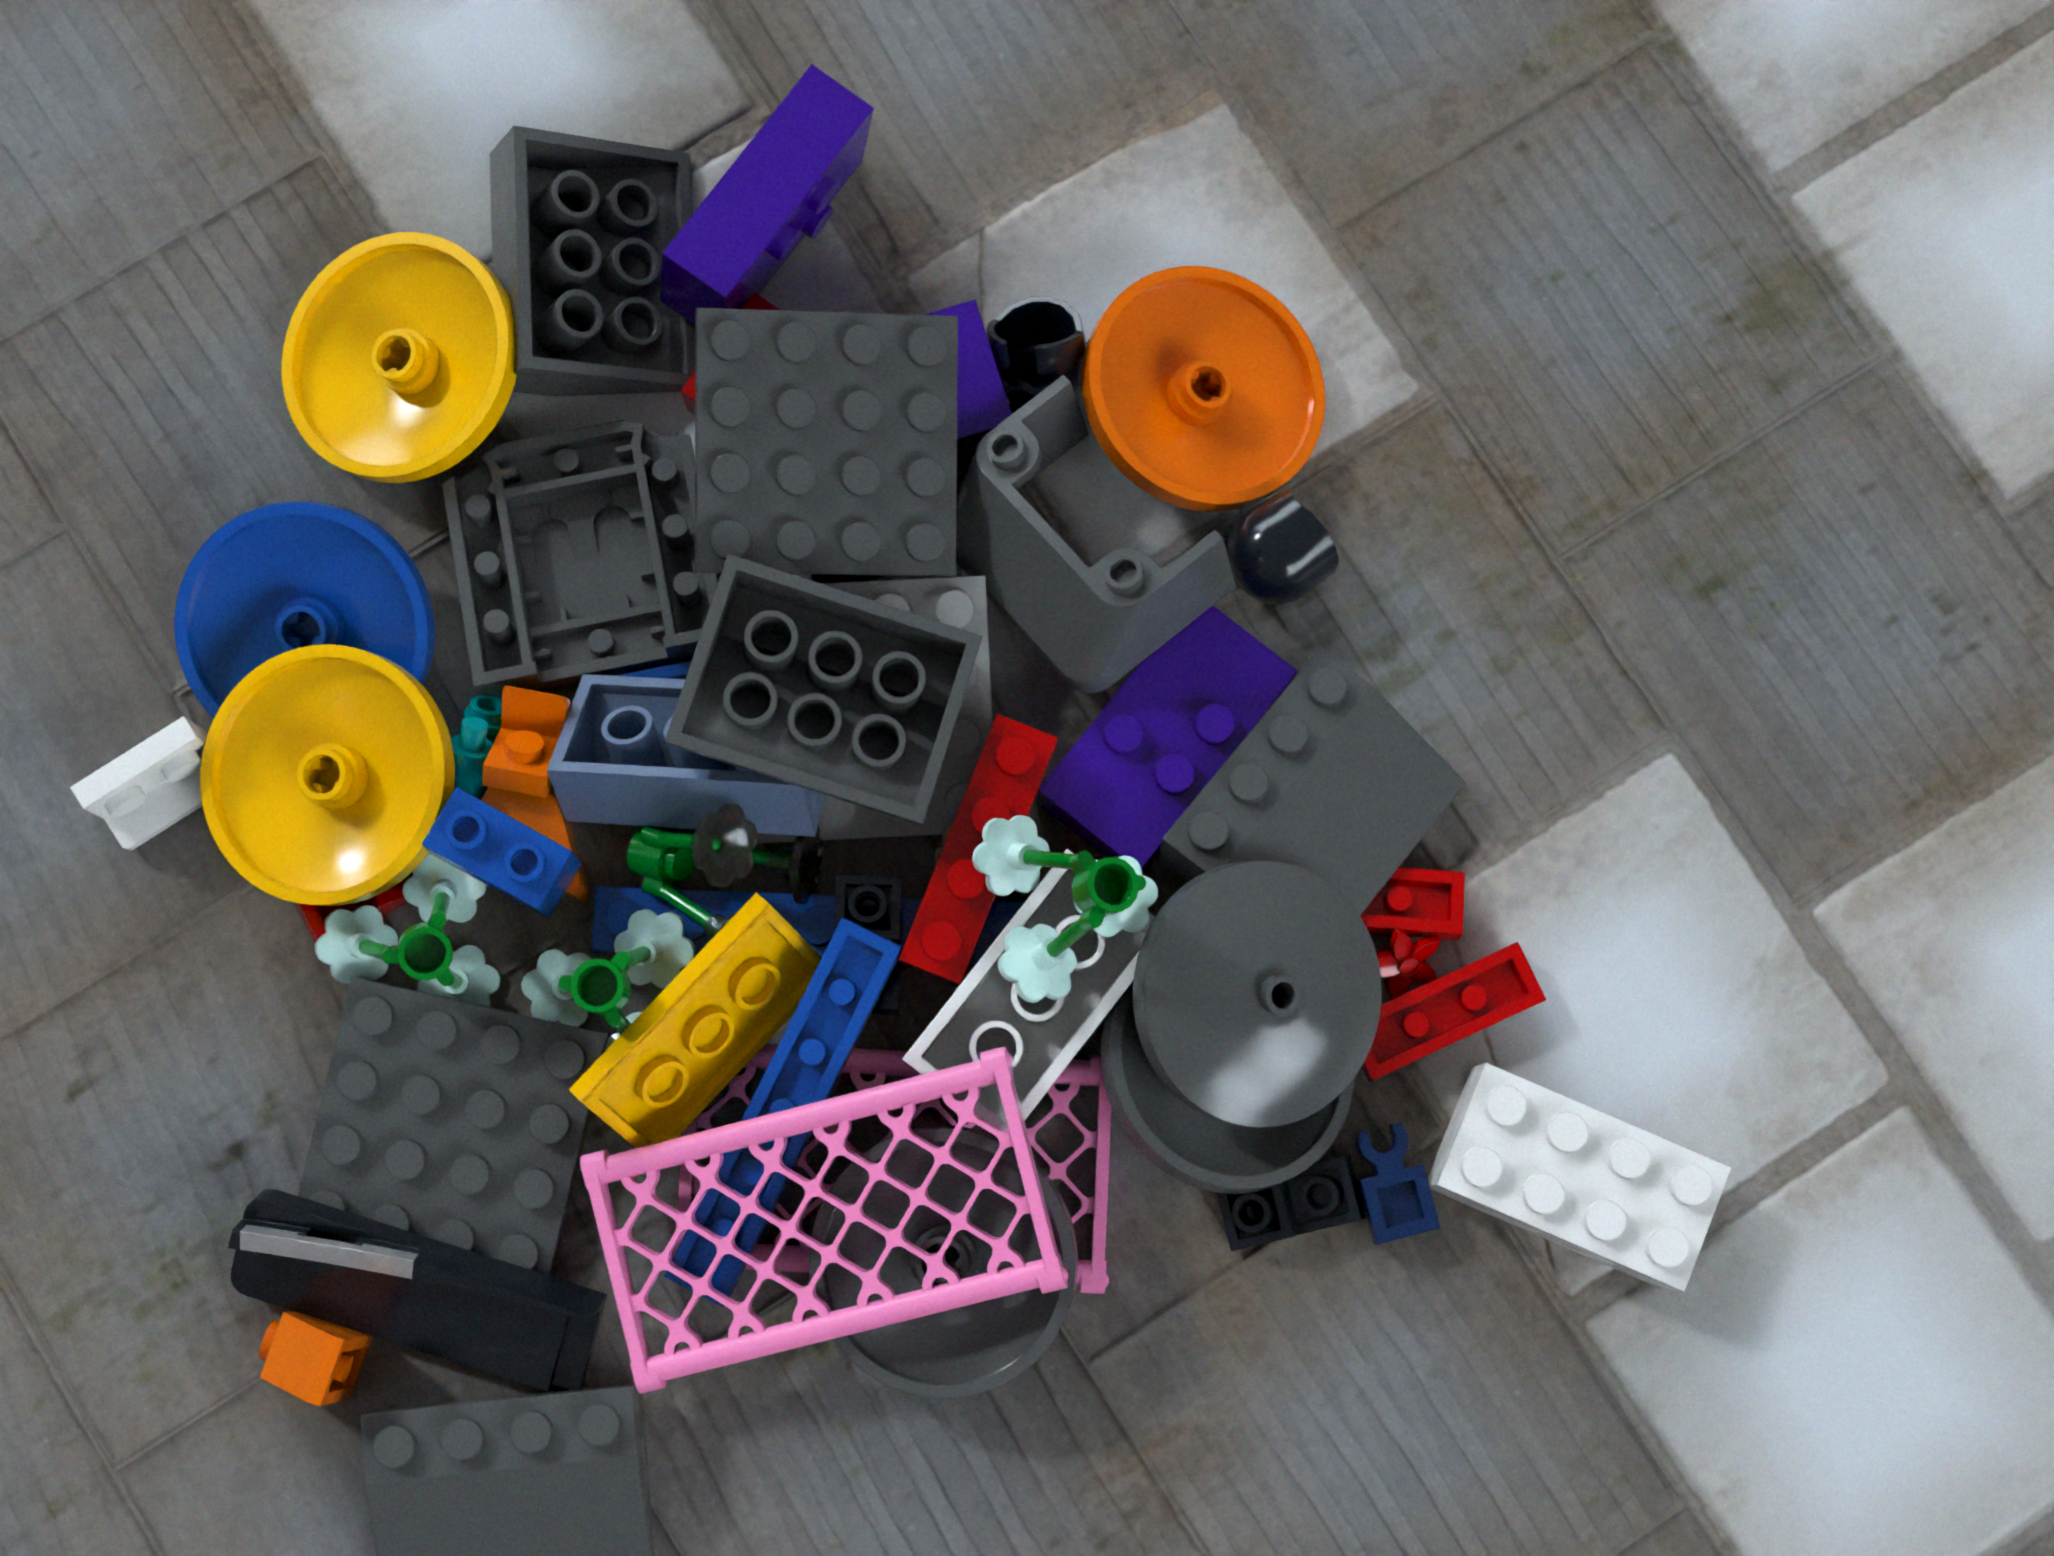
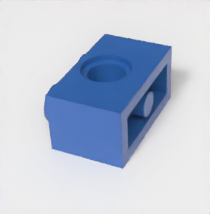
[422,787,582,920]

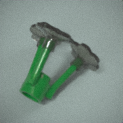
[627,803,824,939]

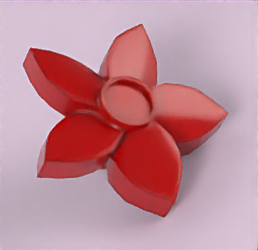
[1376,927,1441,999]

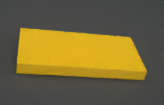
[569,892,822,1148]

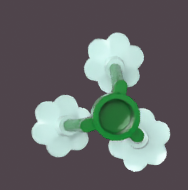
[972,815,1158,1003]
[315,852,501,1007]
[521,909,696,1051]

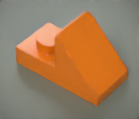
[482,686,572,798]

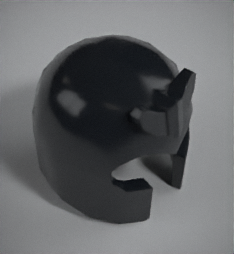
[986,296,1087,414]
[1222,488,1339,605]

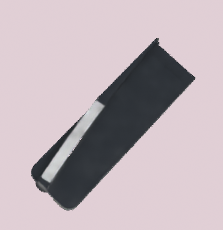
[228,1189,608,1392]

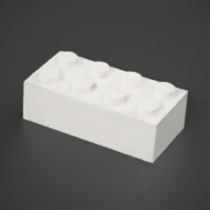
[902,849,1155,1130]
[1427,1063,1731,1292]

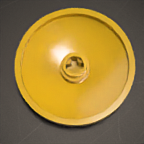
[281,232,517,483]
[200,644,455,906]

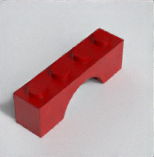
[899,714,1058,984]

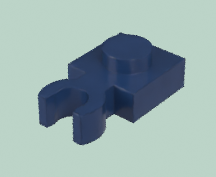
[1355,1122,1441,1244]

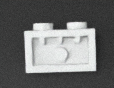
[70,716,208,850]

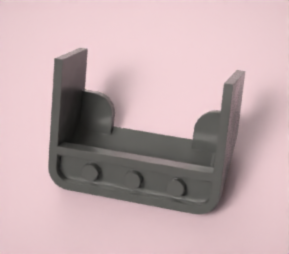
[956,375,1236,693]

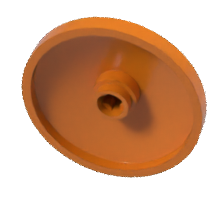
[1081,266,1325,512]

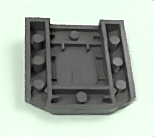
[442,420,719,697]

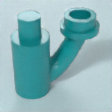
[451,695,502,800]

